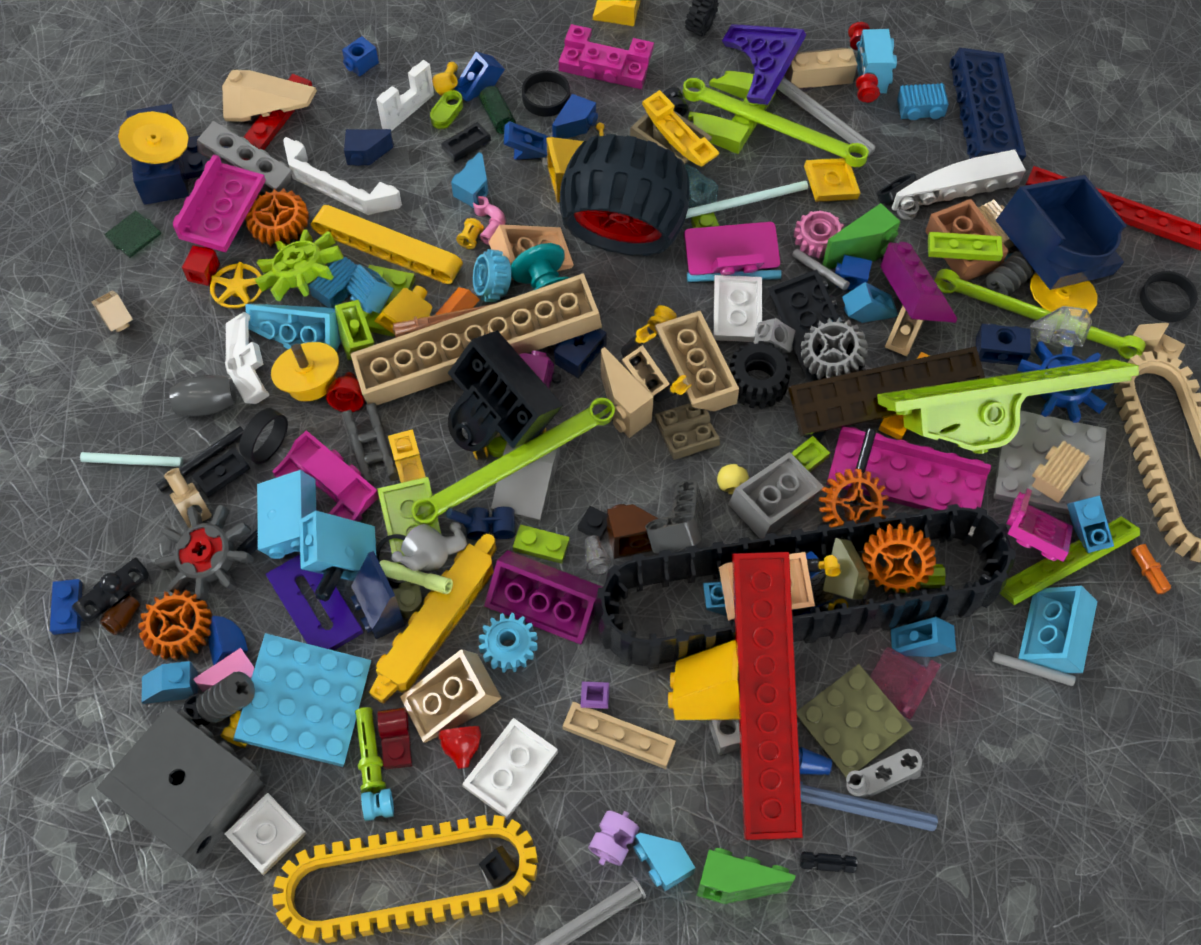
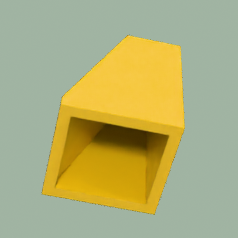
[546,137,584,203]
[668,640,740,720]

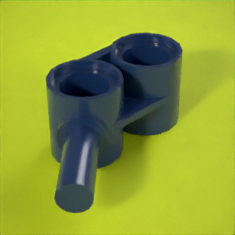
[445,506,516,540]

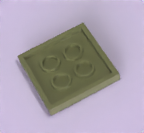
[797,664,913,779]

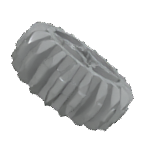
[801,317,868,380]

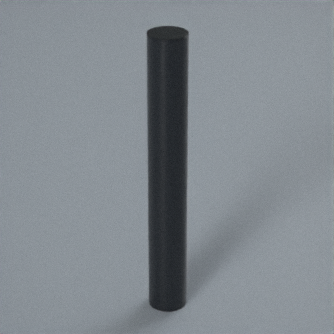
[846,428,877,504]

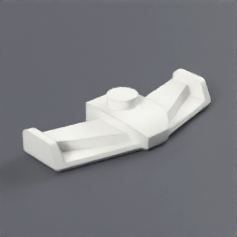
[225,312,269,404]

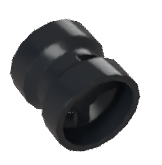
[663,87,688,116]

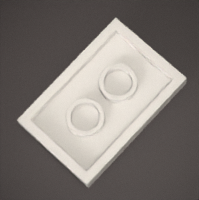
[713,275,762,342]
[462,718,558,820]

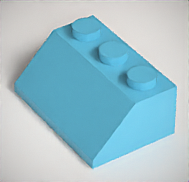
[1018,586,1098,673]

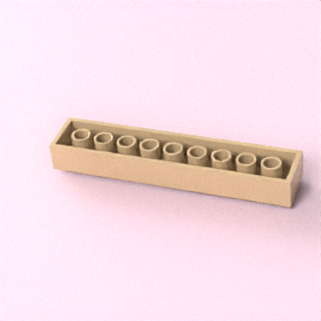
[350,273,602,406]

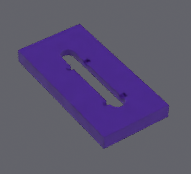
[266,555,364,651]

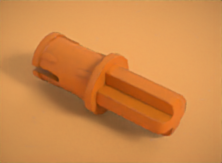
[1131,544,1171,594]

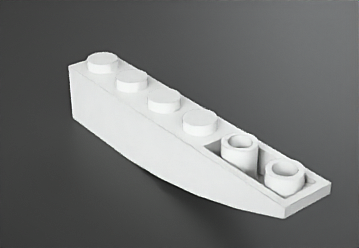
[892,150,1026,211]

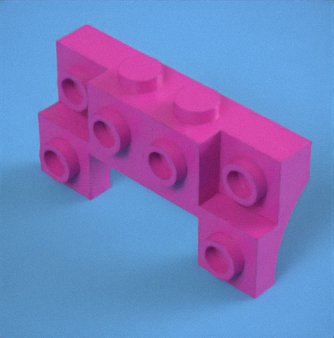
[559,24,654,89]
[272,430,379,522]

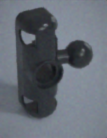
[72,557,149,623]

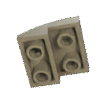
[655,403,720,460]

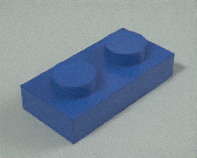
[50,579,83,635]

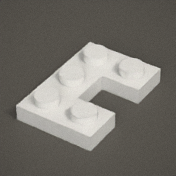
[376,60,434,131]

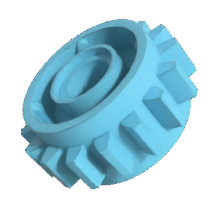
[473,249,511,302]

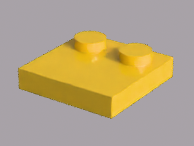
[804,158,861,202]

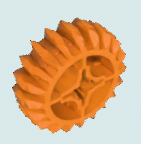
[245,188,309,247]
[819,469,889,528]
[862,523,936,594]
[138,589,212,661]

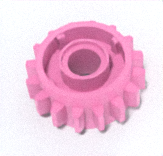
[794,210,844,258]

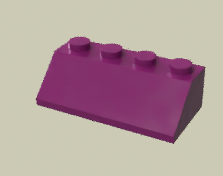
[880,242,957,323]
[484,550,602,645]

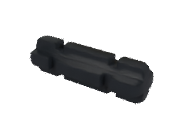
[800,851,857,873]

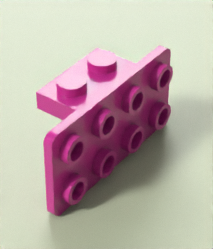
[684,222,780,276]

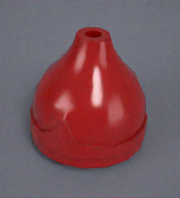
[326,372,364,412]
[438,726,481,769]

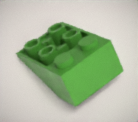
[696,848,796,904]

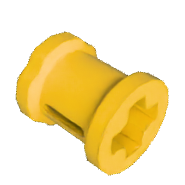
[456,218,484,249]

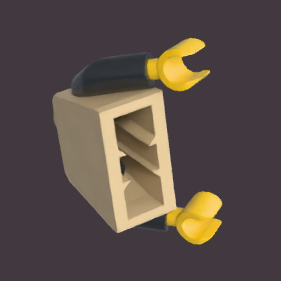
[621,324,692,402]

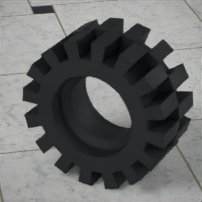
[685,0,719,36]

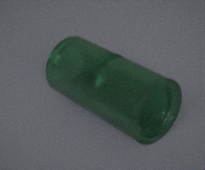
[479,86,516,134]

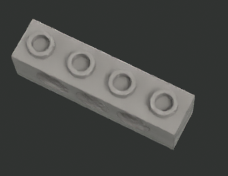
[197,121,292,193]

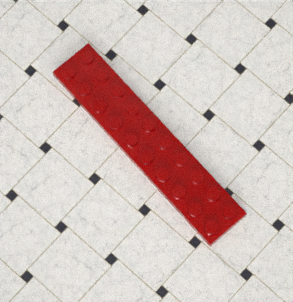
[732,552,803,840]

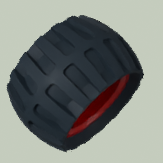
[560,134,690,256]

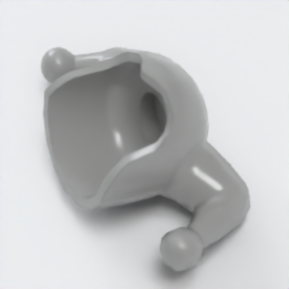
[392,521,467,572]

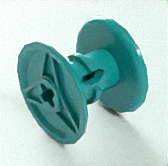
[511,243,571,290]

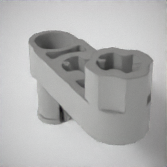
[846,749,924,799]

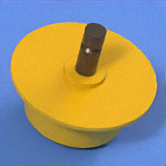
[271,342,339,401]

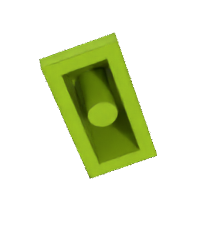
[335,300,374,360]

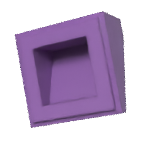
[581,681,609,709]

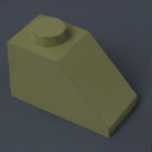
[823,538,869,599]

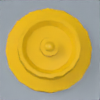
[118,111,189,164]
[1030,273,1098,319]

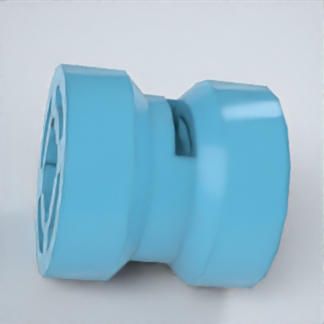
[361,788,394,821]

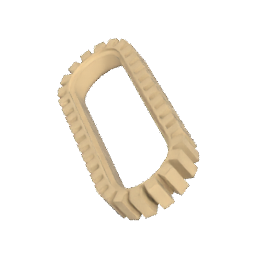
[1114,351,1201,562]

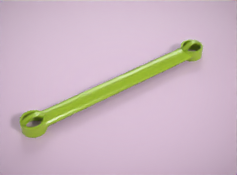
[682,78,869,167]
[934,269,1146,360]
[412,398,615,525]

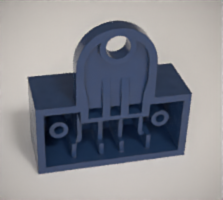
[126,103,228,205]

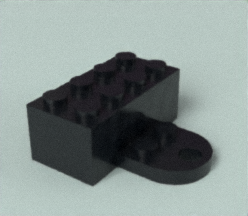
[448,330,563,452]

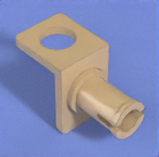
[164,468,212,528]

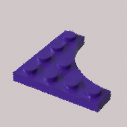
[722,24,806,105]

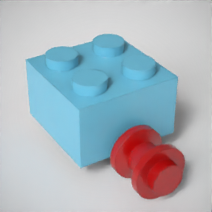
[848,22,897,103]

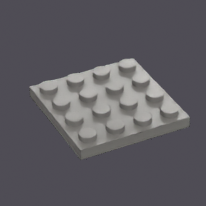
[993,410,1107,515]

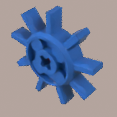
[1017,338,1113,423]

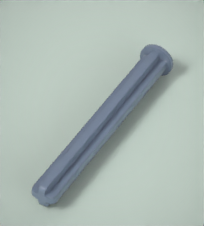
[800,781,938,831]

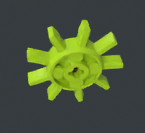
[255,229,343,301]

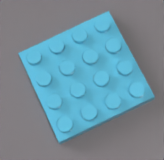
[233,633,371,767]

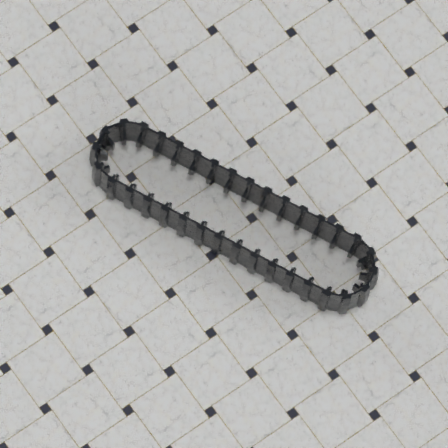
[595,504,1015,670]

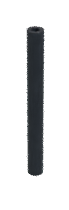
[156,426,244,492]

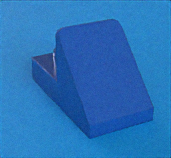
[504,121,548,160]

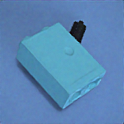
[236,470,316,559]

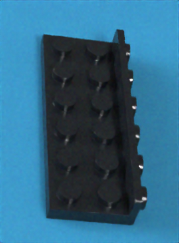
[768,269,865,382]

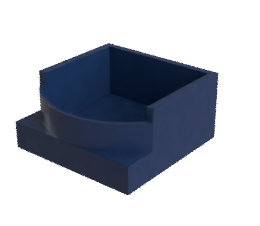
[996,175,1127,290]

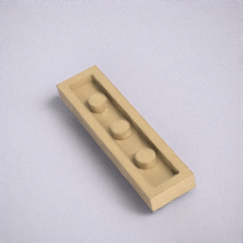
[563,702,676,769]

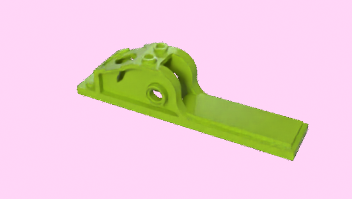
[877,359,1139,454]

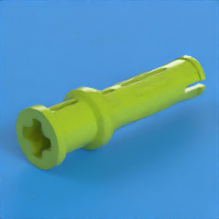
[355,707,386,794]

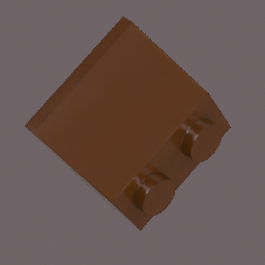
[607,504,658,559]

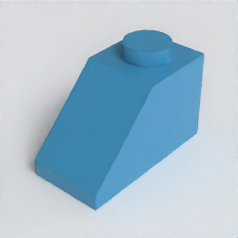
[842,282,898,323]
[891,617,956,657]
[142,661,198,704]

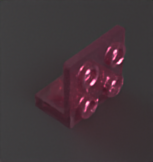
[870,647,941,719]

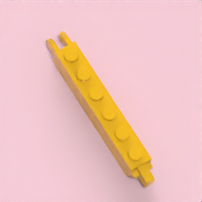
[369,534,497,704]

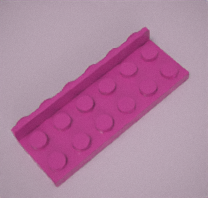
[826,427,991,511]

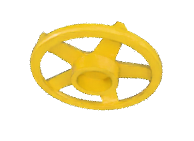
[210,262,262,309]

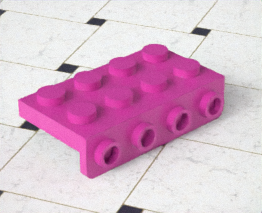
[173,155,266,253]
[1006,488,1073,562]

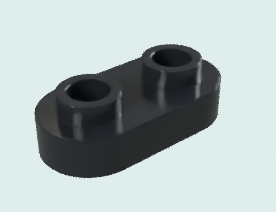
[876,173,917,205]

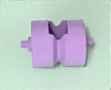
[588,811,639,866]

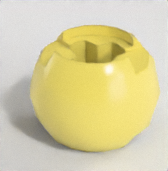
[717,464,749,494]

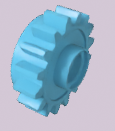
[479,613,538,673]

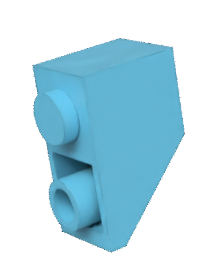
[633,832,696,891]

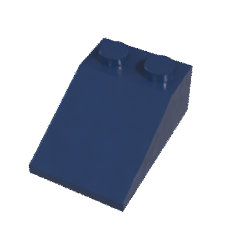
[351,551,405,639]

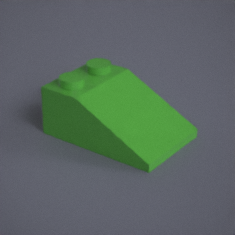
[822,203,900,269]

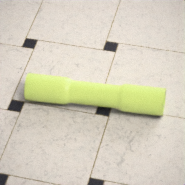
[380,560,453,594]

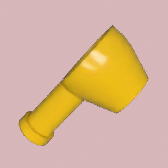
[432,62,458,96]

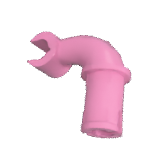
[473,196,506,245]

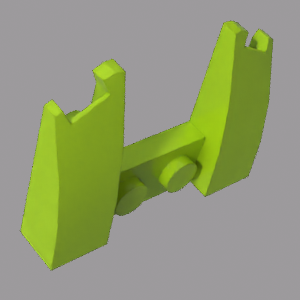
[688,71,777,154]

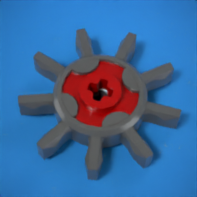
[155,505,254,603]

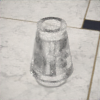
[585,536,611,576]

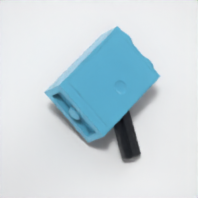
[299,511,376,602]

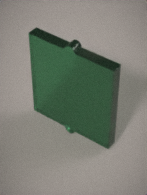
[104,210,161,258]

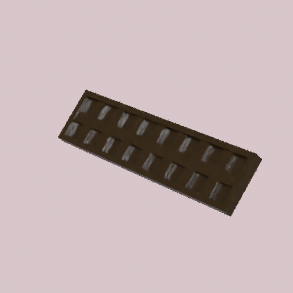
[788,346,985,436]

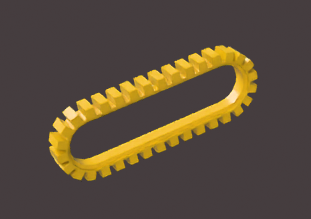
[272,815,538,943]

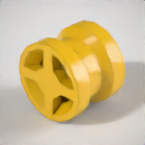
[647,305,677,334]

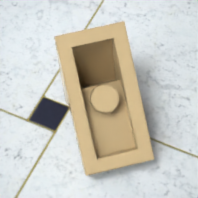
[1133,323,1185,362]

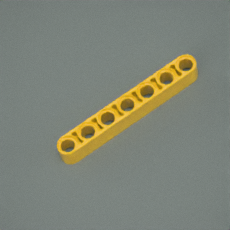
[311,205,463,284]

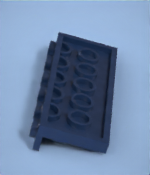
[950,47,1026,161]

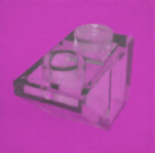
[1030,306,1092,347]

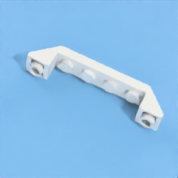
[283,137,402,215]

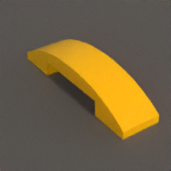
[642,90,719,167]
[388,429,426,483]

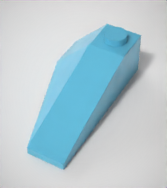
[245,304,341,352]

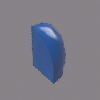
[209,616,248,665]

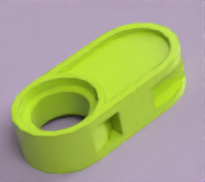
[430,90,463,129]

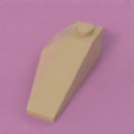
[222,70,317,122]

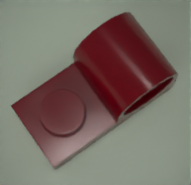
[377,707,412,770]

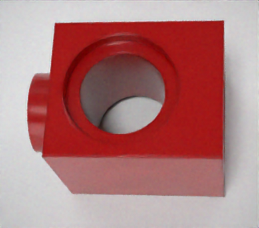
[182,245,220,286]

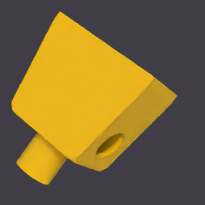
[375,286,432,335]

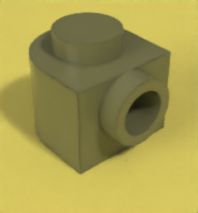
[393,582,424,619]

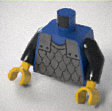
[792,551,848,615]

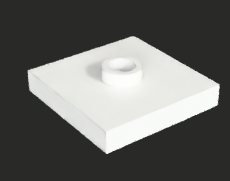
[224,793,307,876]

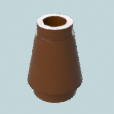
[100,595,140,635]

